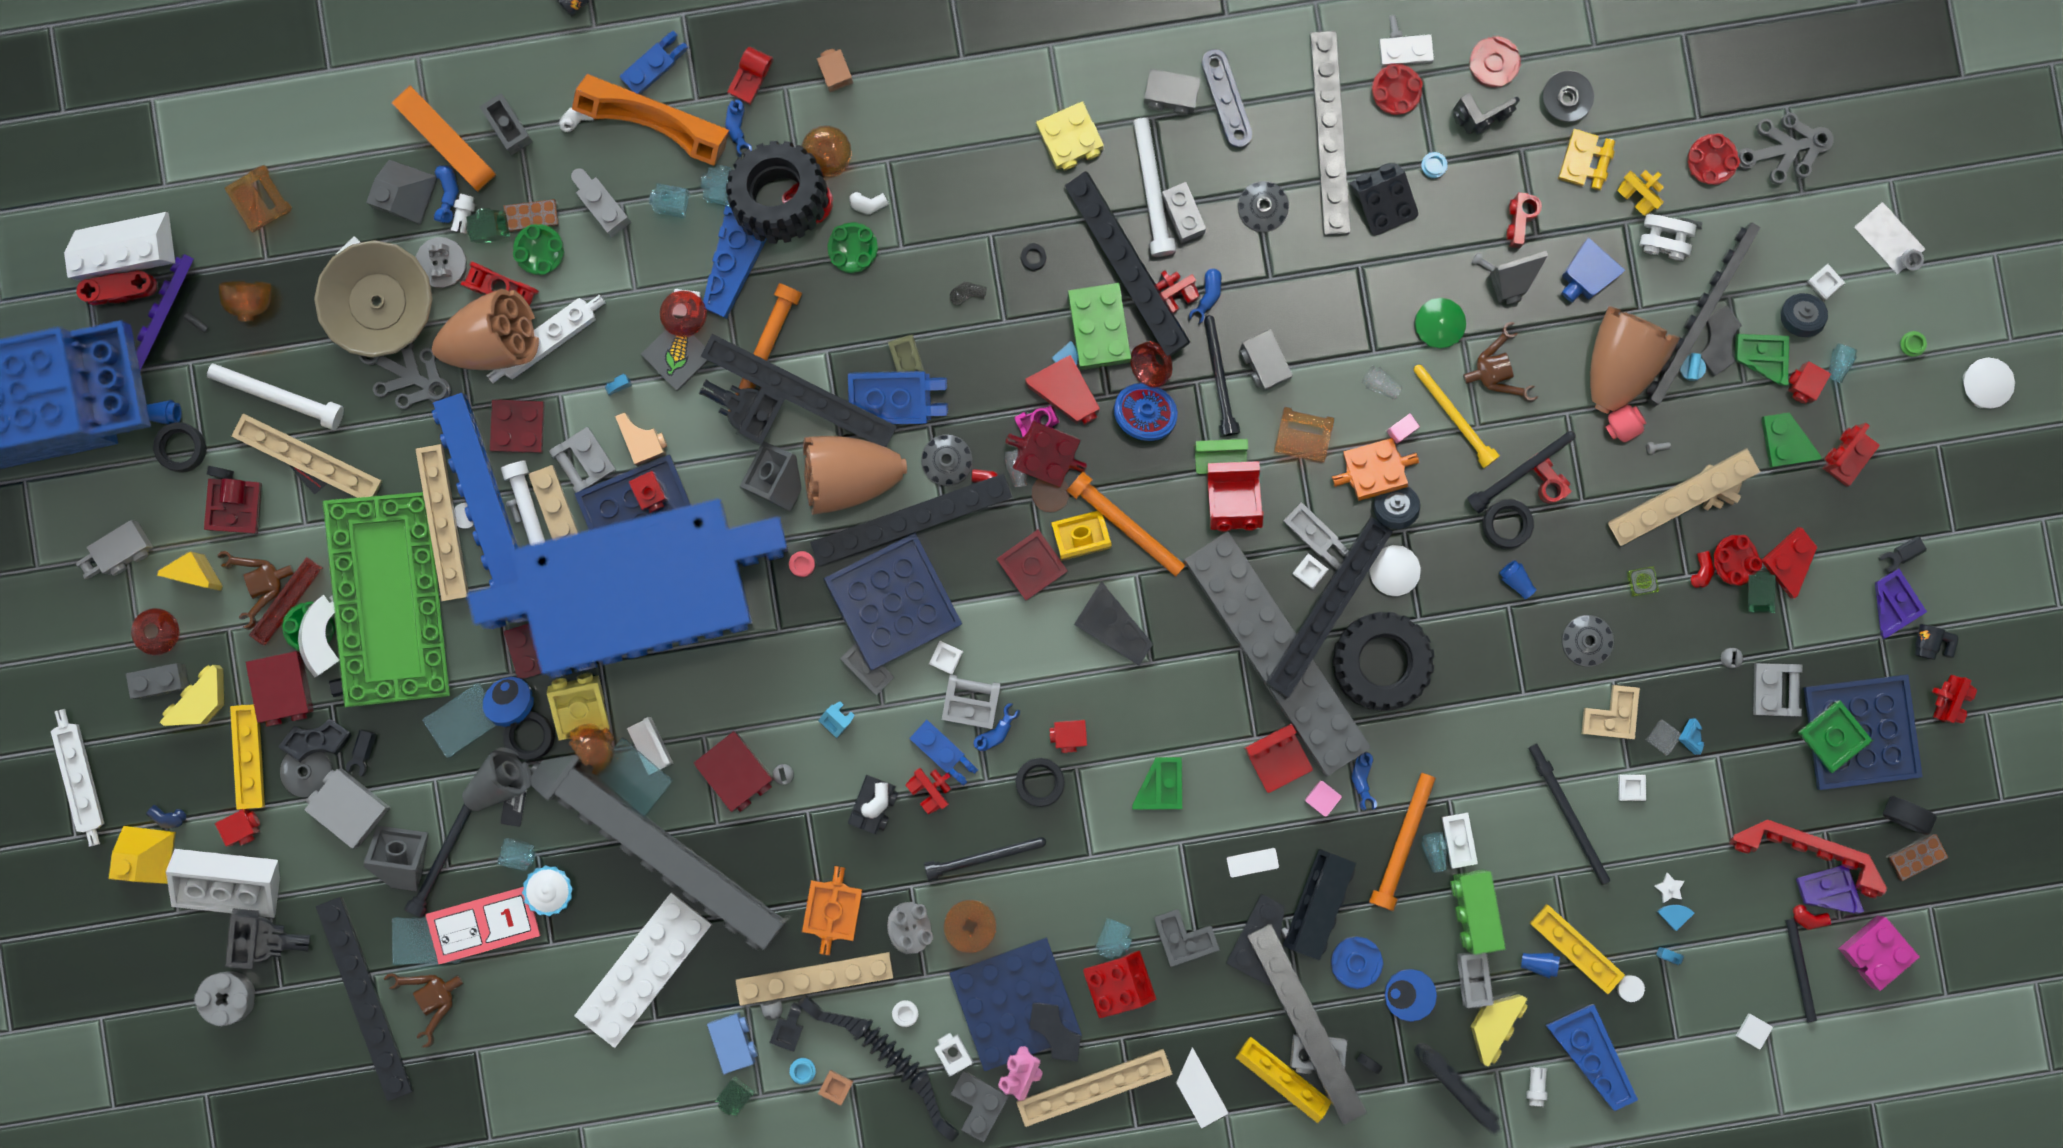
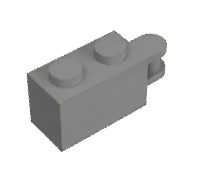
[571,168,631,238]
[76,520,154,580]

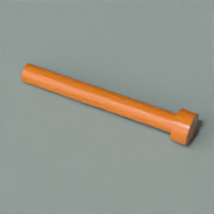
[728,283,802,411]
[1067,472,1185,577]
[1369,773,1436,911]

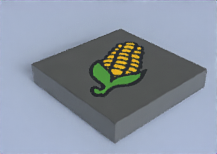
[641,318,708,391]

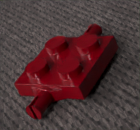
[1005,420,1087,487]

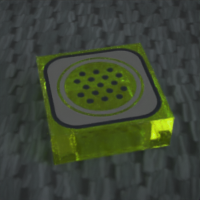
[1627,566,1659,597]

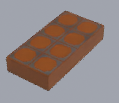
[504,199,559,232]
[1888,834,1948,881]

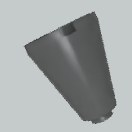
[462,747,532,811]

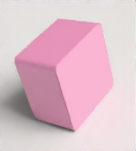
[1386,414,1420,445]
[1305,781,1342,817]

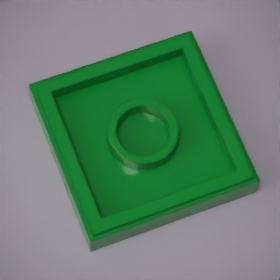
[1798,700,1873,773]

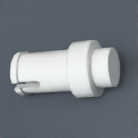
[451,194,476,234]
[1526,1067,1548,1107]

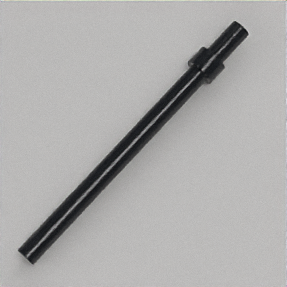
[1528,743,1611,885]

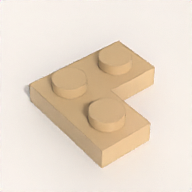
[1581,685,1640,739]

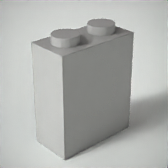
[304,769,391,849]

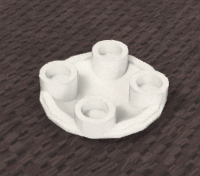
[1963,358,2015,409]
[1369,545,1421,597]

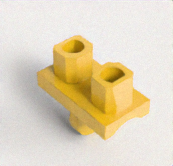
[1617,170,1664,216]

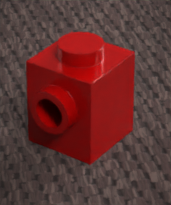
[1788,361,1831,404]
[629,471,668,513]
[1049,720,1087,753]
[215,809,260,846]

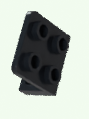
[1453,93,1520,135]
[1349,162,1419,235]

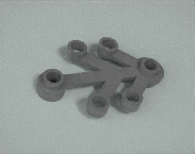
[1738,113,1834,185]
[358,342,451,410]

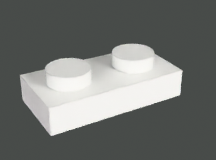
[1379,35,1433,66]
[1441,813,1478,869]

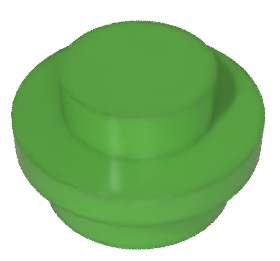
[1900,331,1927,357]

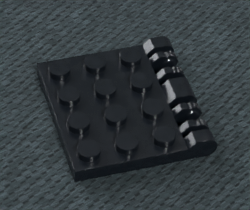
[1414,1043,1502,1135]

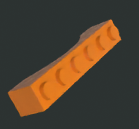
[572,74,729,166]

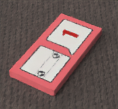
[425,887,541,964]

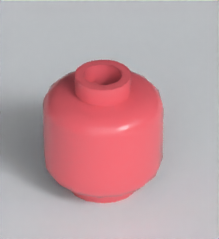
[1606,404,1646,443]

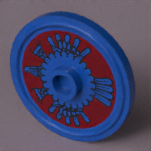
[1114,383,1178,441]

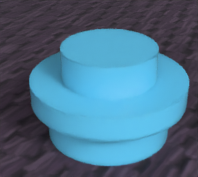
[1421,152,1447,178]
[790,1058,816,1084]

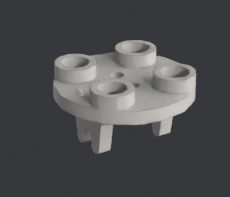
[416,237,467,288]
[888,902,933,954]

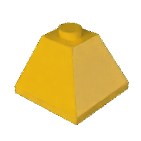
[109,826,176,884]

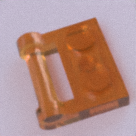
[224,165,292,233]
[1274,406,1335,463]

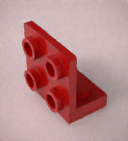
[1823,422,1880,487]
[1244,724,1313,793]
[1083,950,1156,1018]

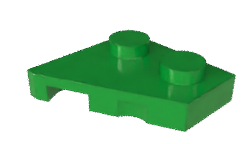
[1735,334,1789,386]
[1762,412,1821,468]
[1132,757,1182,809]

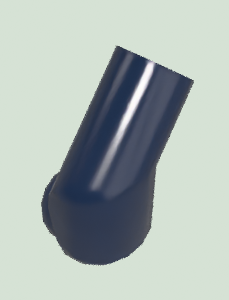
[146,805,186,829]

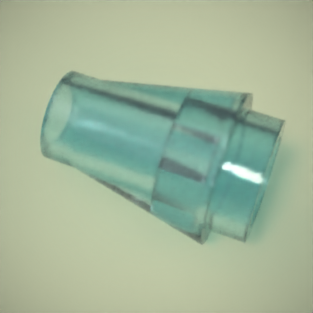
[1829,343,1857,383]
[1421,832,1447,872]

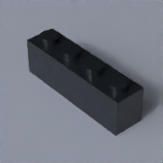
[1283,849,1356,960]

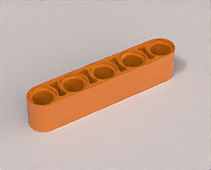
[391,85,496,192]

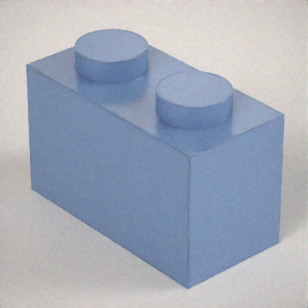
[707,1012,758,1074]

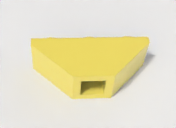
[160,665,224,726]
[1471,994,1527,1067]

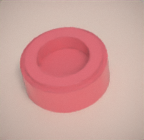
[789,551,815,577]

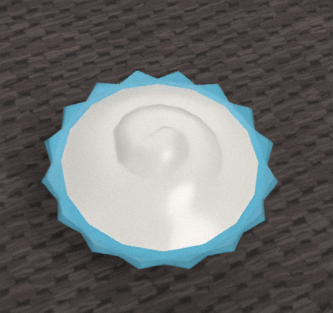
[522,865,573,916]

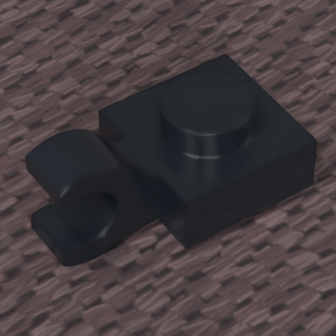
[770,1002,804,1052]

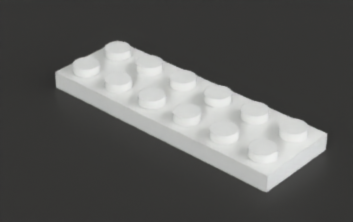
[574,893,712,1048]

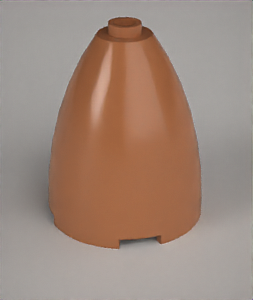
[432,289,539,370]
[1590,306,1680,414]
[803,436,907,515]

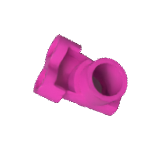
[1014,405,1060,437]

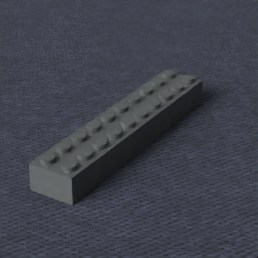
[1183,531,1371,776]
[554,768,787,950]

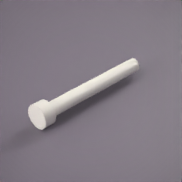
[1133,118,1176,257]
[207,364,344,430]
[501,461,545,545]

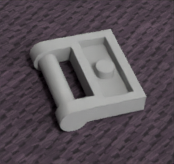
[549,427,616,493]
[1753,663,1803,716]
[941,674,1001,729]

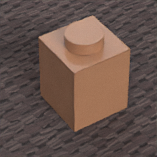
[817,49,853,92]

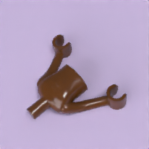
[1463,322,1538,402]
[218,551,294,630]
[384,973,463,1048]

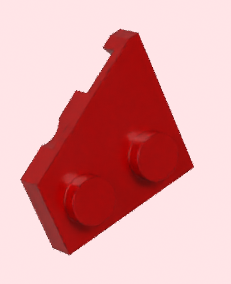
[1761,527,1817,598]

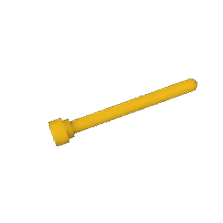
[1414,365,1500,468]

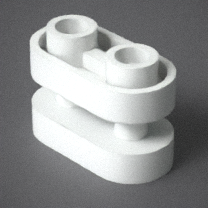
[1639,214,1697,261]

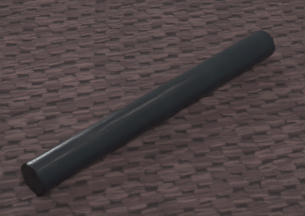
[1785,918,1817,1022]

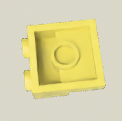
[1036,101,1104,170]
[547,673,610,740]

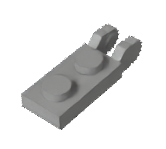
[1283,502,1349,570]

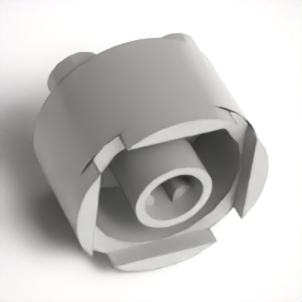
[194,971,255,1026]

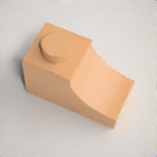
[615,413,668,466]

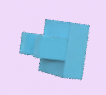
[818,701,855,738]

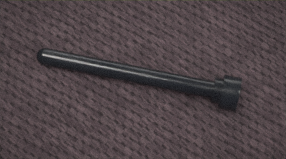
[1204,315,1241,437]
[1467,431,1576,514]
[404,804,472,918]
[924,837,1046,883]

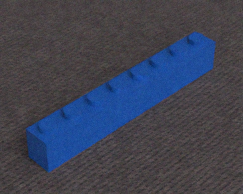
[432,393,519,587]

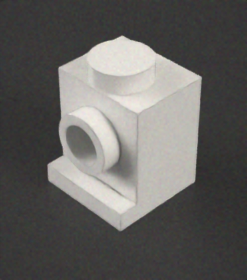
[935,1033,973,1076]

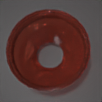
[660,290,707,338]
[1130,341,1173,388]
[131,608,180,655]

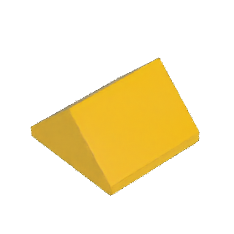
[1051,511,1112,561]
[157,551,223,591]

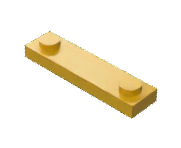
[230,704,265,809]
[1529,904,1625,994]
[1236,1037,1331,1123]

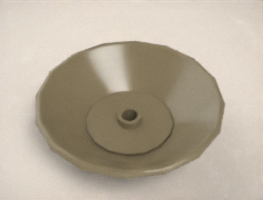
[314,240,433,358]

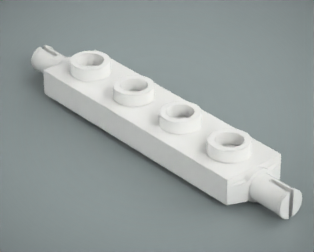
[487,295,606,384]
[51,709,104,847]

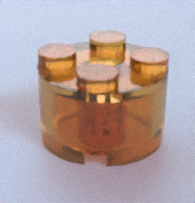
[944,899,996,953]

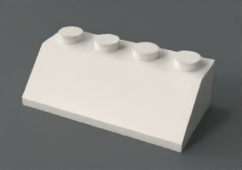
[64,212,175,281]
[166,849,280,918]

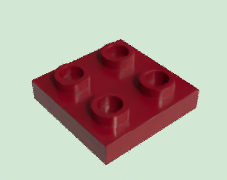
[204,479,262,534]

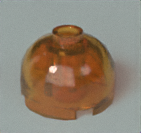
[801,125,852,177]
[219,281,271,321]
[565,723,615,776]

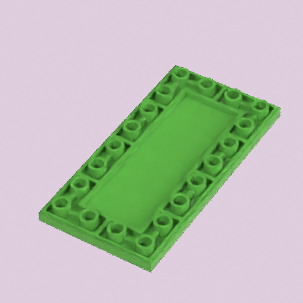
[322,492,450,707]

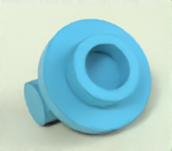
[1680,353,1706,381]

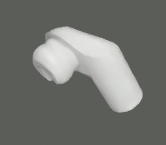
[559,108,594,132]
[849,192,889,214]
[861,783,888,818]

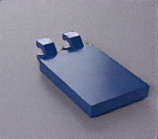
[848,371,948,424]

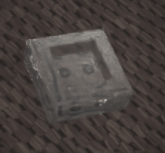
[1646,719,1681,756]

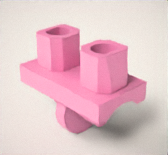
[999,1046,1042,1101]

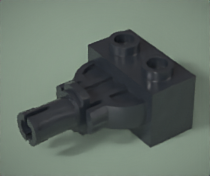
[699,379,785,445]
[225,908,310,969]

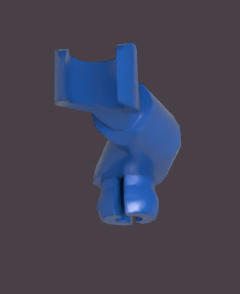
[725,99,752,158]
[434,166,459,223]
[1189,269,1221,323]
[974,703,1020,751]
[1351,752,1377,811]

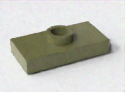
[888,334,924,372]

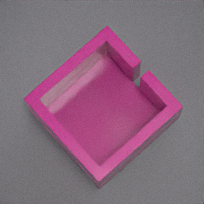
[1838,915,1919,991]

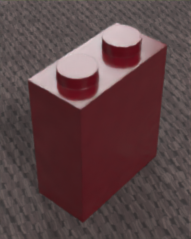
[245,651,314,727]
[693,731,774,812]

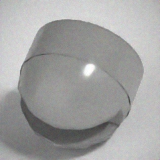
[1901,249,1924,270]
[1721,648,1743,668]
[773,764,794,785]
[760,999,782,1020]

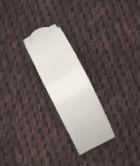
[298,595,339,678]

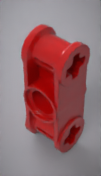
[461,261,539,307]
[76,270,157,305]

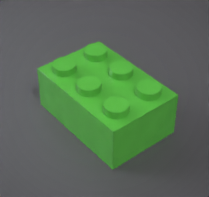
[1068,283,1131,370]
[1450,869,1505,955]

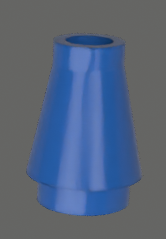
[147,400,182,425]
[1500,560,1536,599]
[1521,953,1560,979]

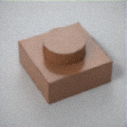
[818,1069,853,1105]

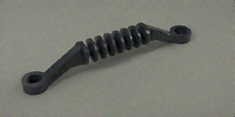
[798,995,959,1142]

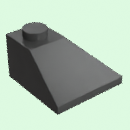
[366,160,437,225]
[1490,251,1548,305]
[740,441,802,511]
[530,755,587,800]
[364,826,428,891]

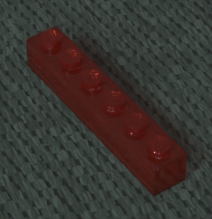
[249,557,323,645]

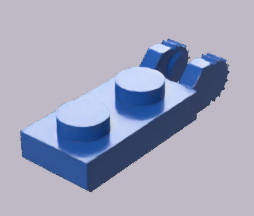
[619,31,688,94]
[909,720,978,786]

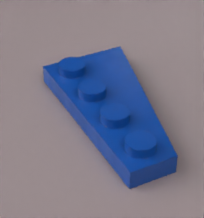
[702,205,767,319]
[1545,1004,1638,1111]

